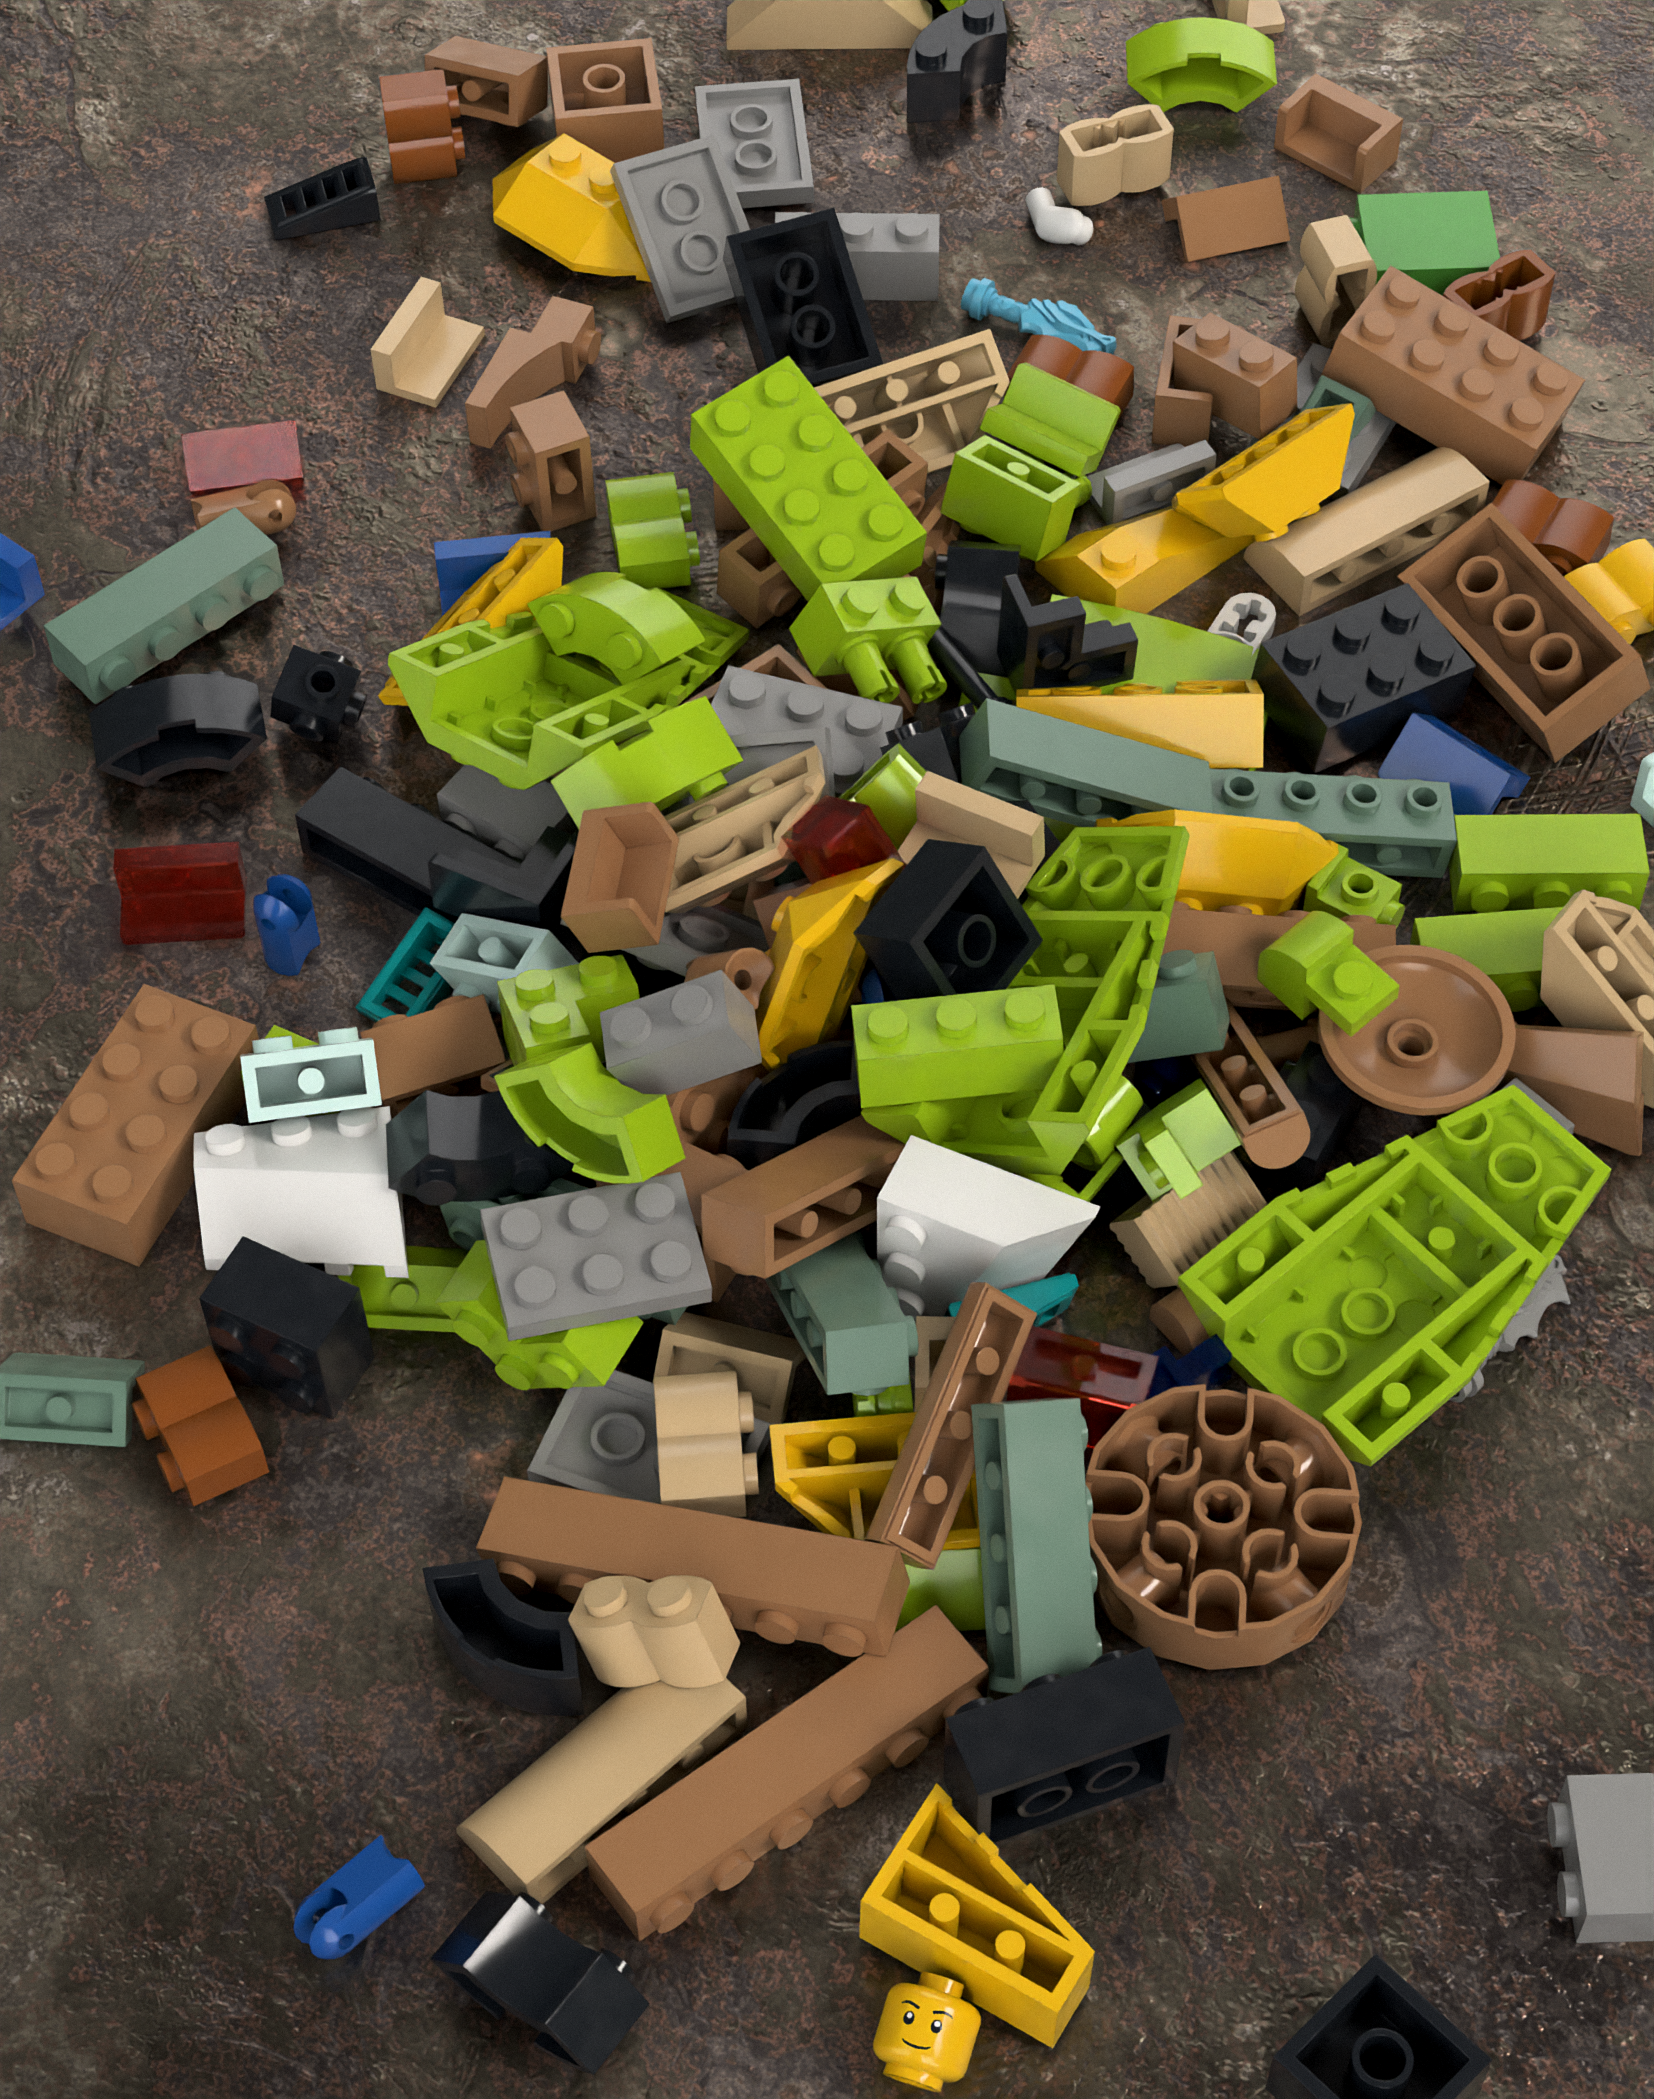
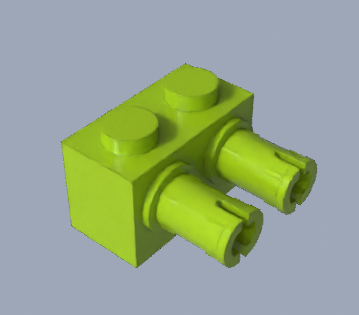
[940,435,1092,562]
[789,577,947,704]

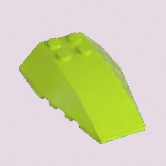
[388,587,750,790]
[861,826,1190,1175]
[1178,1084,1611,1467]

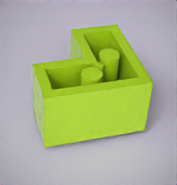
[497,954,639,1066]
[435,1240,644,1390]

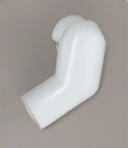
[1026,187,1094,246]

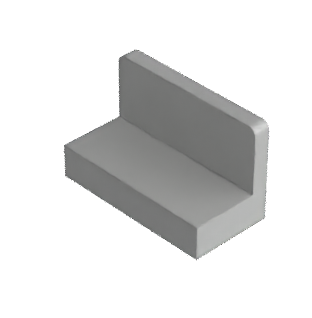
[1086,440,1216,525]

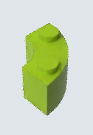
[1126,17,1277,113]
[527,572,706,685]
[551,696,744,829]
[494,1042,686,1184]

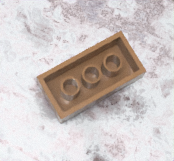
[1320,265,1585,485]
[1397,503,1651,763]
[12,984,259,1267]

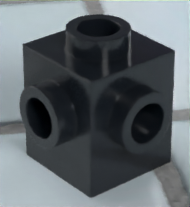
[270,645,367,743]

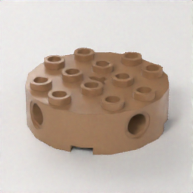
[1085,1384,1362,1670]

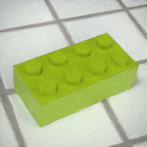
[690,355,927,601]

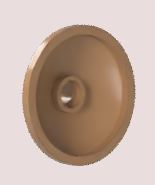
[1318,945,1516,1116]

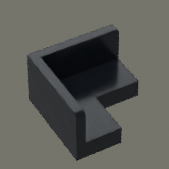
[997,574,1138,695]
[428,826,579,936]

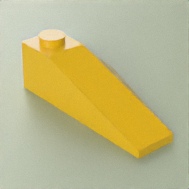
[1035,506,1255,614]
[1016,679,1264,771]

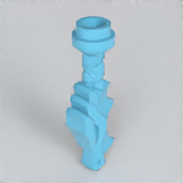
[961,278,1117,354]

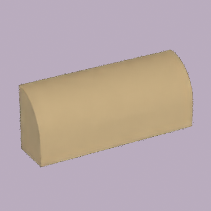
[1243,447,1490,616]
[456,1678,748,1904]

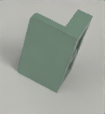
[0,1352,145,1447]

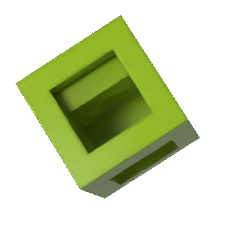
[1303,844,1405,929]

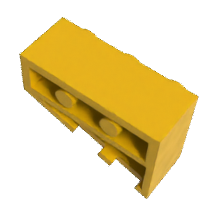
[859,1783,1095,2048]

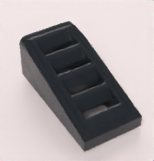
[264,157,381,240]

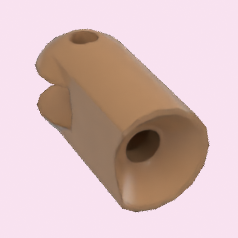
[191,479,296,536]
[684,947,775,1010]

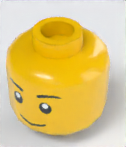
[873,1972,981,2093]

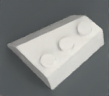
[193,1106,409,1278]
[877,1135,1100,1322]

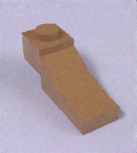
[465,296,601,449]

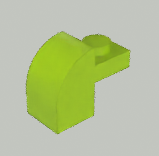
[1257,911,1399,1037]
[1116,1078,1241,1201]

